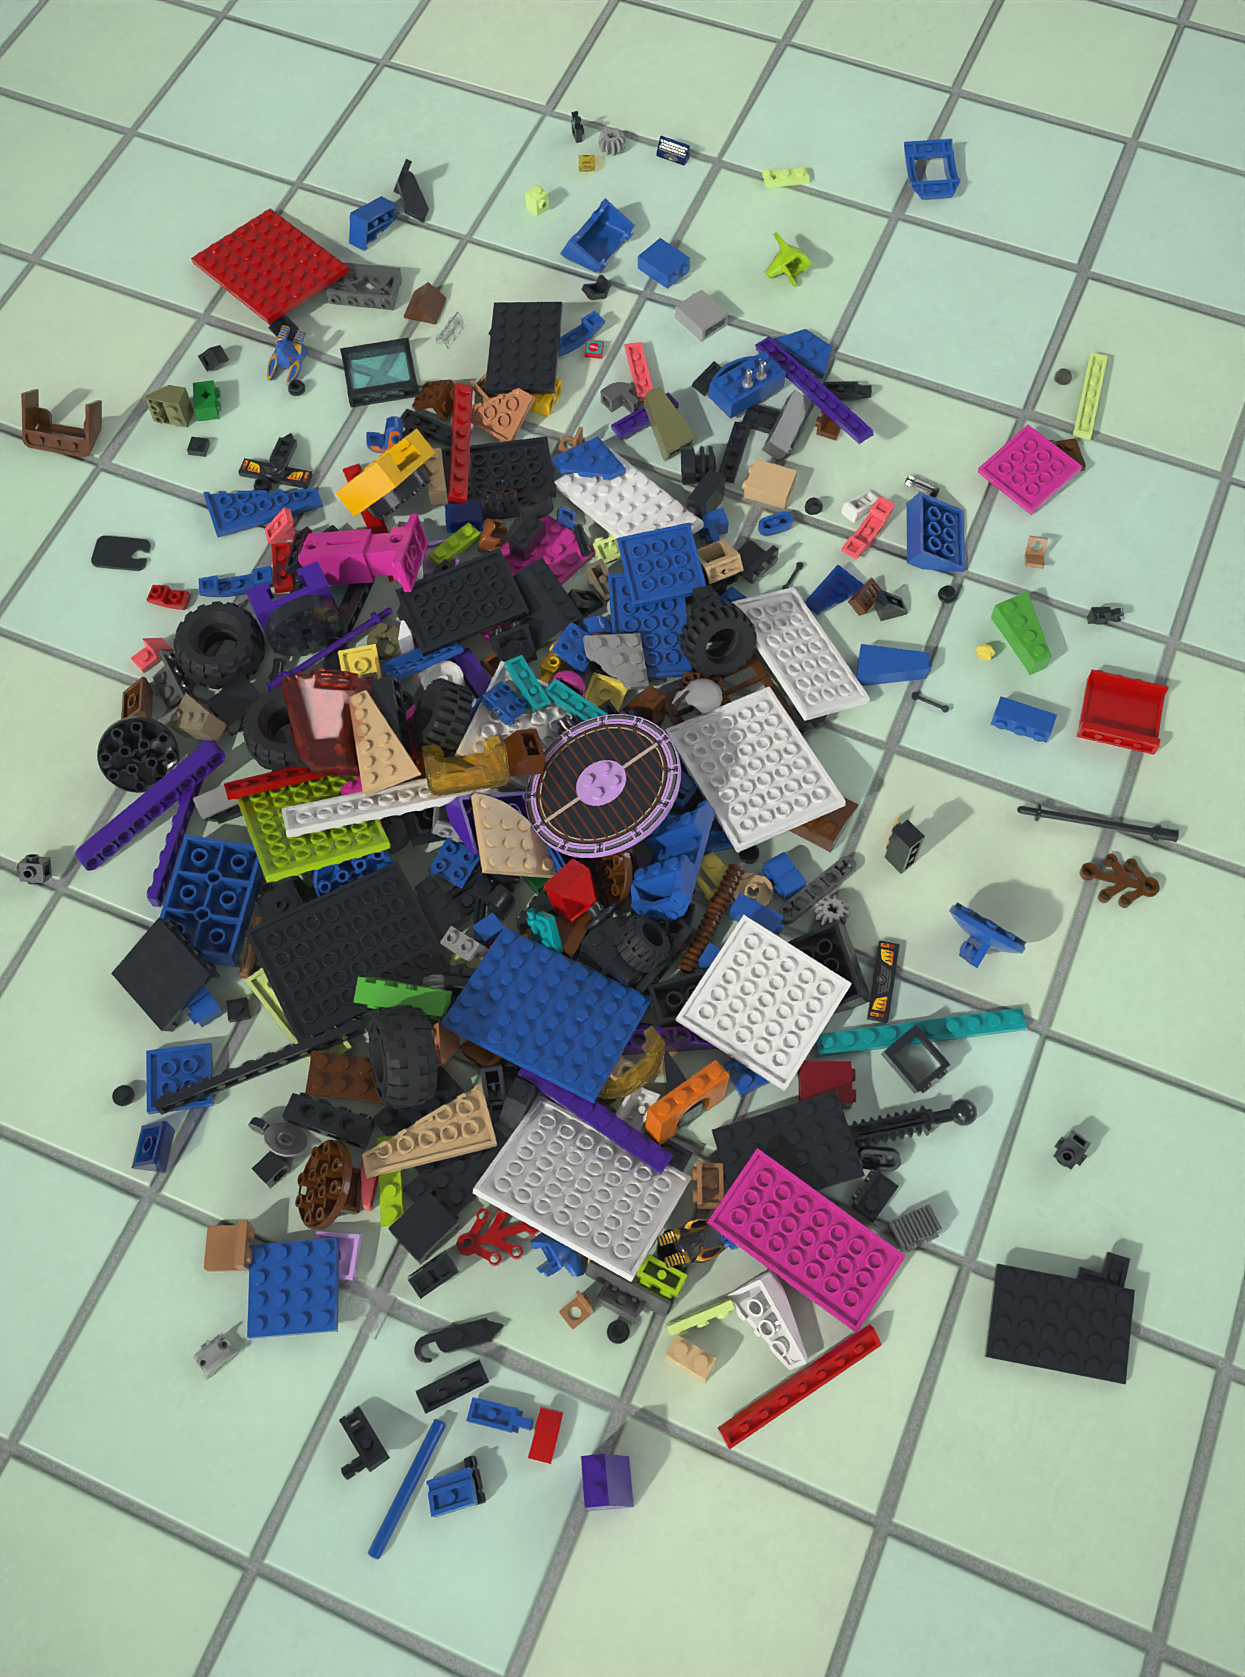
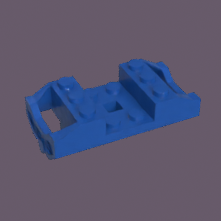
[631,800,715,921]

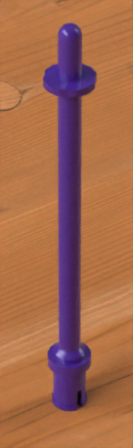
[266,607,393,691]

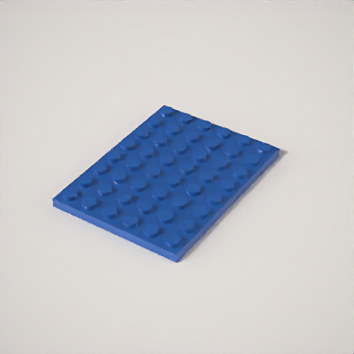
[441,927,652,1103]

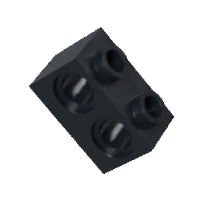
[408,1250,459,1299]

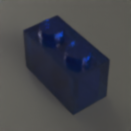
[445,502,483,533]

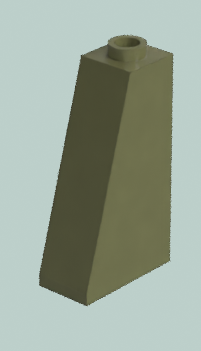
[643,387,697,461]

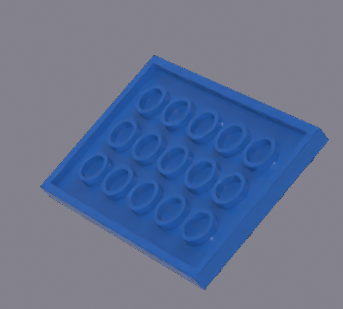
[608,573,692,680]

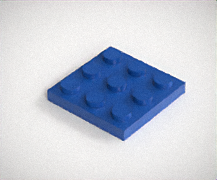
[146,1043,214,1115]

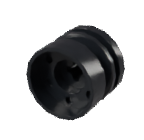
[681,446,716,485]

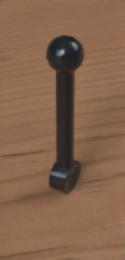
[782,562,803,590]
[911,692,949,713]

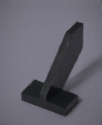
[393,159,429,223]

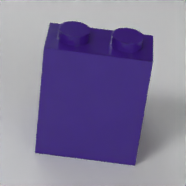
[581,1454,634,1512]

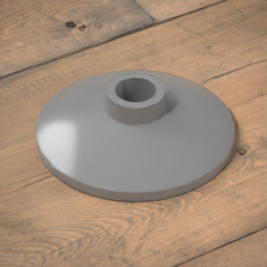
[264,1122,307,1157]

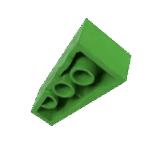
[991,591,1052,675]
[354,977,452,1020]

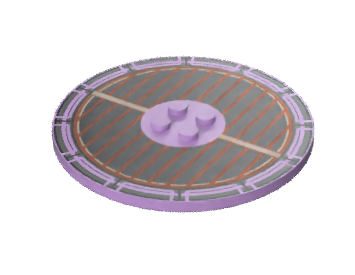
[525,714,681,858]

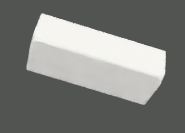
[398,620,415,654]

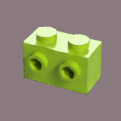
[636,1254,688,1300]

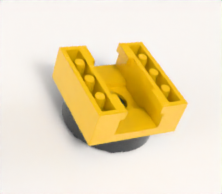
[335,429,435,520]

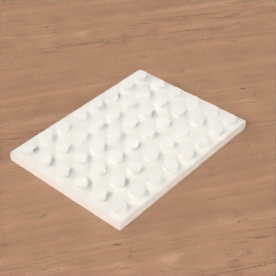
[665,686,846,853]
[473,1096,692,1282]

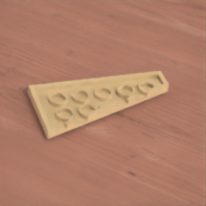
[362,1083,497,1178]

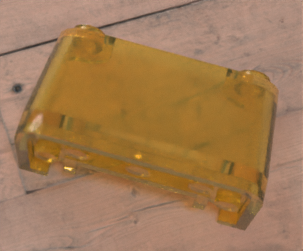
[422,734,510,796]

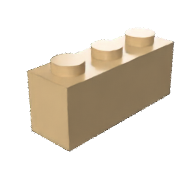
[424,448,448,506]

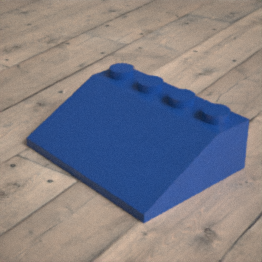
[906,492,965,572]

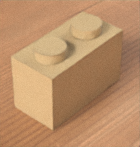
[665,1334,717,1383]

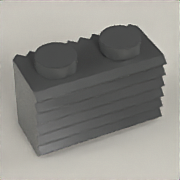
[888,1204,942,1251]

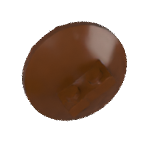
[583,848,640,910]
[295,1139,361,1230]

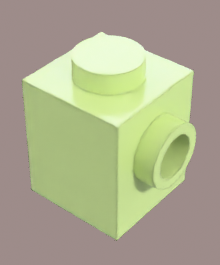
[525,184,549,216]

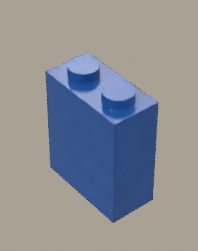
[638,238,690,289]

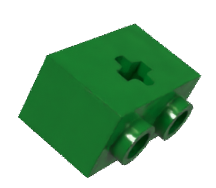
[193,380,222,422]

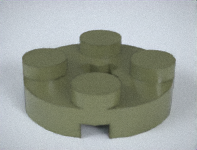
[367,623,401,660]

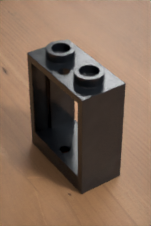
[881,1025,951,1094]

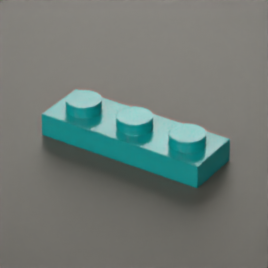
[504,655,551,713]

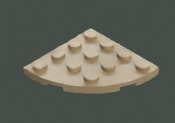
[471,793,556,878]

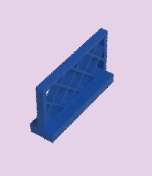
[380,643,464,681]

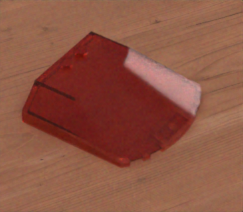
[281,669,419,777]

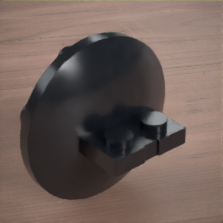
[97,716,179,793]

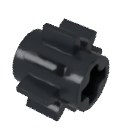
[557,714,581,735]

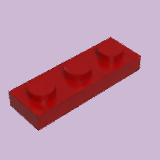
[271,542,294,593]

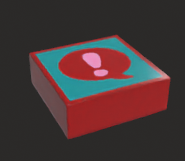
[585,340,604,359]

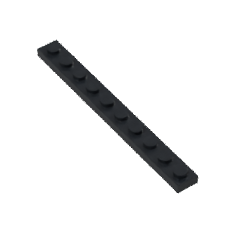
[154,1019,366,1115]

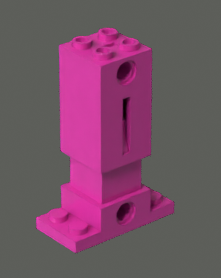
[298,514,428,592]

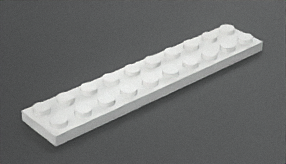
[281,767,491,838]

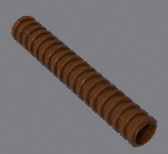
[678,864,745,974]

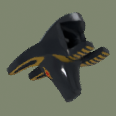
[655,1219,724,1270]

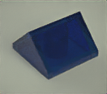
[131,1121,175,1173]

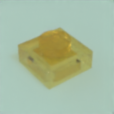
[579,155,595,172]

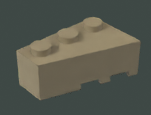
[168,693,227,742]

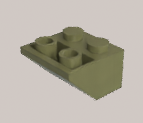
[145,385,194,427]

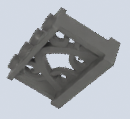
[326,262,402,310]

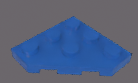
[552,437,626,480]

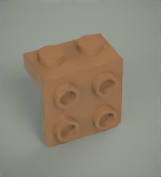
[204,1220,255,1272]

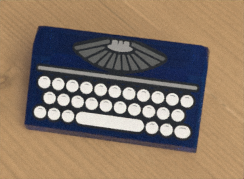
[656,136,690,166]

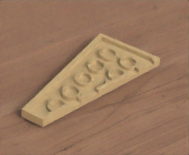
[348,690,421,796]

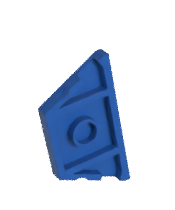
[773,329,832,379]

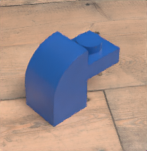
[699,508,729,545]

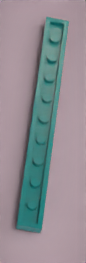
[815,1008,1027,1057]

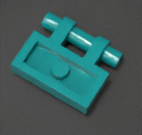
[527,908,563,953]

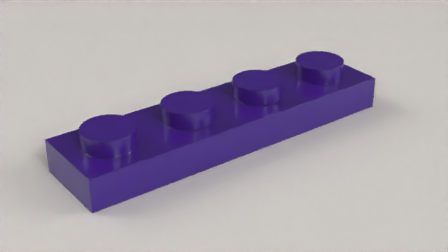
[611,392,679,440]

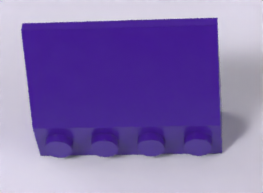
[445,791,530,855]

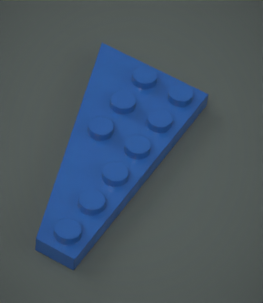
[203,489,323,538]

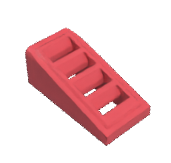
[361,1161,379,1212]

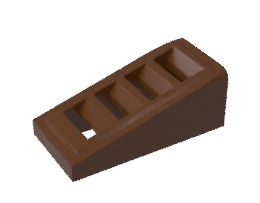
[848,577,882,616]

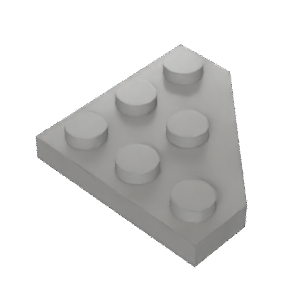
[583,633,649,690]

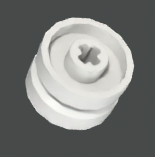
[421,660,465,691]

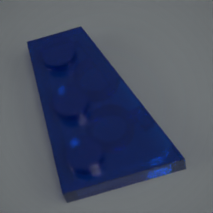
[804,565,864,615]

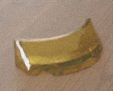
[598,1026,666,1099]

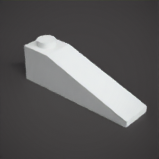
[727,1271,809,1371]

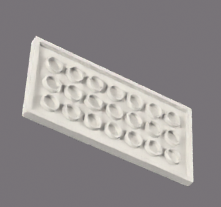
[554,447,704,539]
[732,587,870,721]

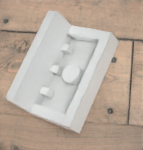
[615,1081,663,1134]

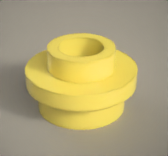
[976,644,995,660]

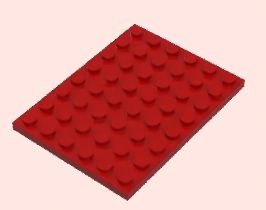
[191,208,349,324]

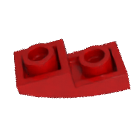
[146,585,191,610]
[528,1406,563,1464]

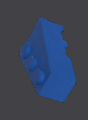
[349,196,397,251]

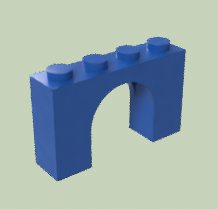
[699,893,785,970]

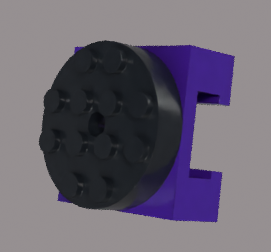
[246,561,343,656]

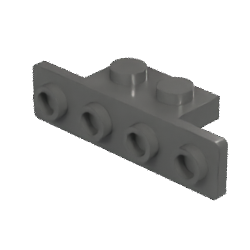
[152,649,199,708]
[585,1260,671,1323]

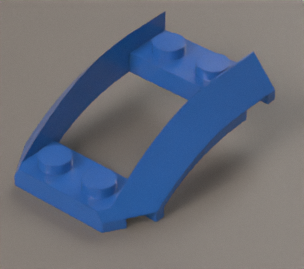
[904,139,960,200]

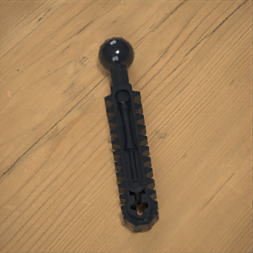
[847,1098,977,1148]

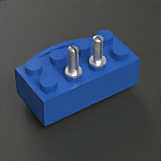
[708,351,786,419]

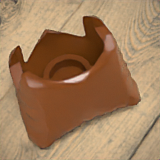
[478,518,507,553]

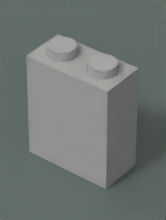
[675,289,728,342]

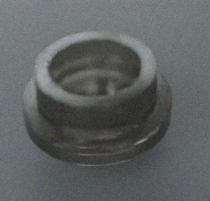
[1054,368,1072,385]

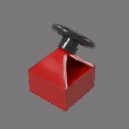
[544,859,617,930]

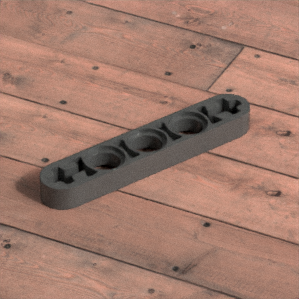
[778,856,856,925]

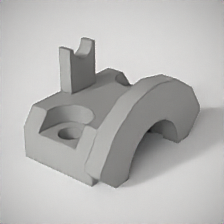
[193,1333,240,1380]

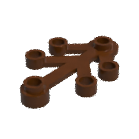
[1079,854,1159,908]

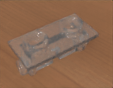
[436,312,466,349]

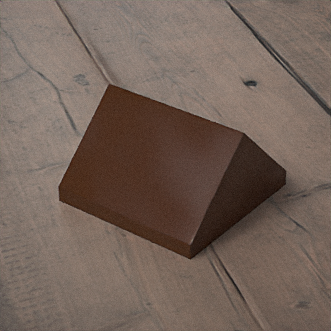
[404,282,447,325]
[121,676,153,719]

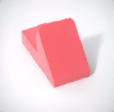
[264,507,295,544]
[131,638,174,673]

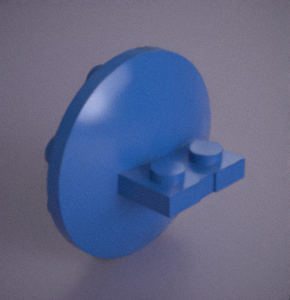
[313,850,393,897]
[949,902,1026,968]

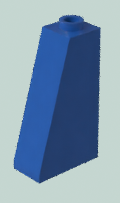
[856,644,932,686]

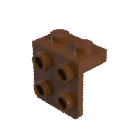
[412,379,455,420]

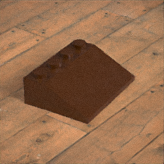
[788,797,859,852]

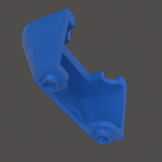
[560,198,635,273]

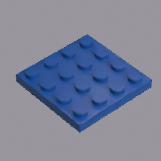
[617,522,706,608]
[247,1237,339,1339]

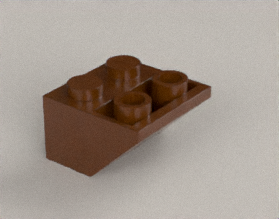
[495,728,545,777]

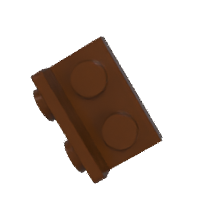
[815,410,842,441]

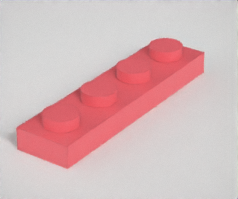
[624,342,653,402]

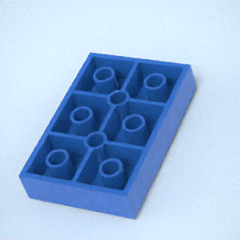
[159,835,263,967]

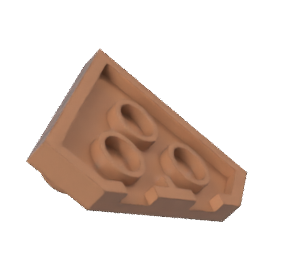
[471,388,536,441]

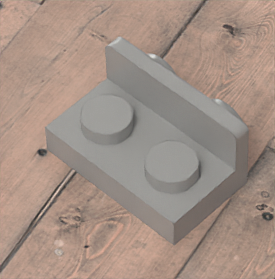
[440,926,488,962]

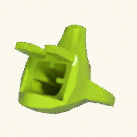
[764,232,812,287]

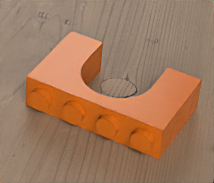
[645,1060,730,1146]

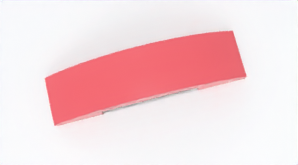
[841,496,895,560]

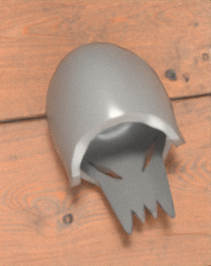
[672,678,723,715]

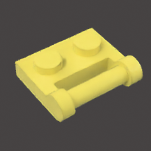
[696,851,727,902]

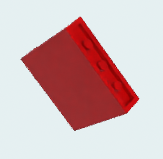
[1076,669,1169,755]

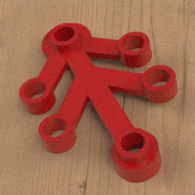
[456,1208,540,1266]

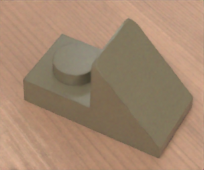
[586,559,610,601]

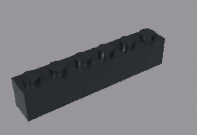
[370,674,415,784]

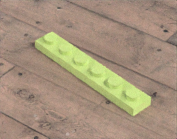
[1073,352,1108,440]

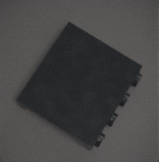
[111,918,221,1032]

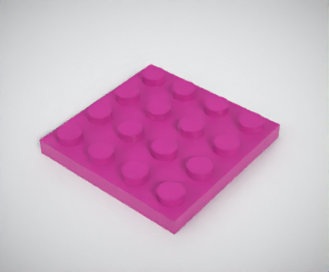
[978,425,1082,515]

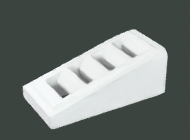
[841,490,878,523]

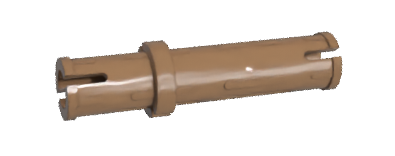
[238,917,265,979]

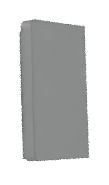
[192,785,238,820]

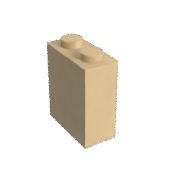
[742,459,797,509]

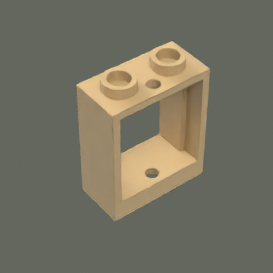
[697,539,744,584]

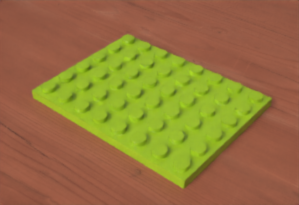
[237,773,390,883]

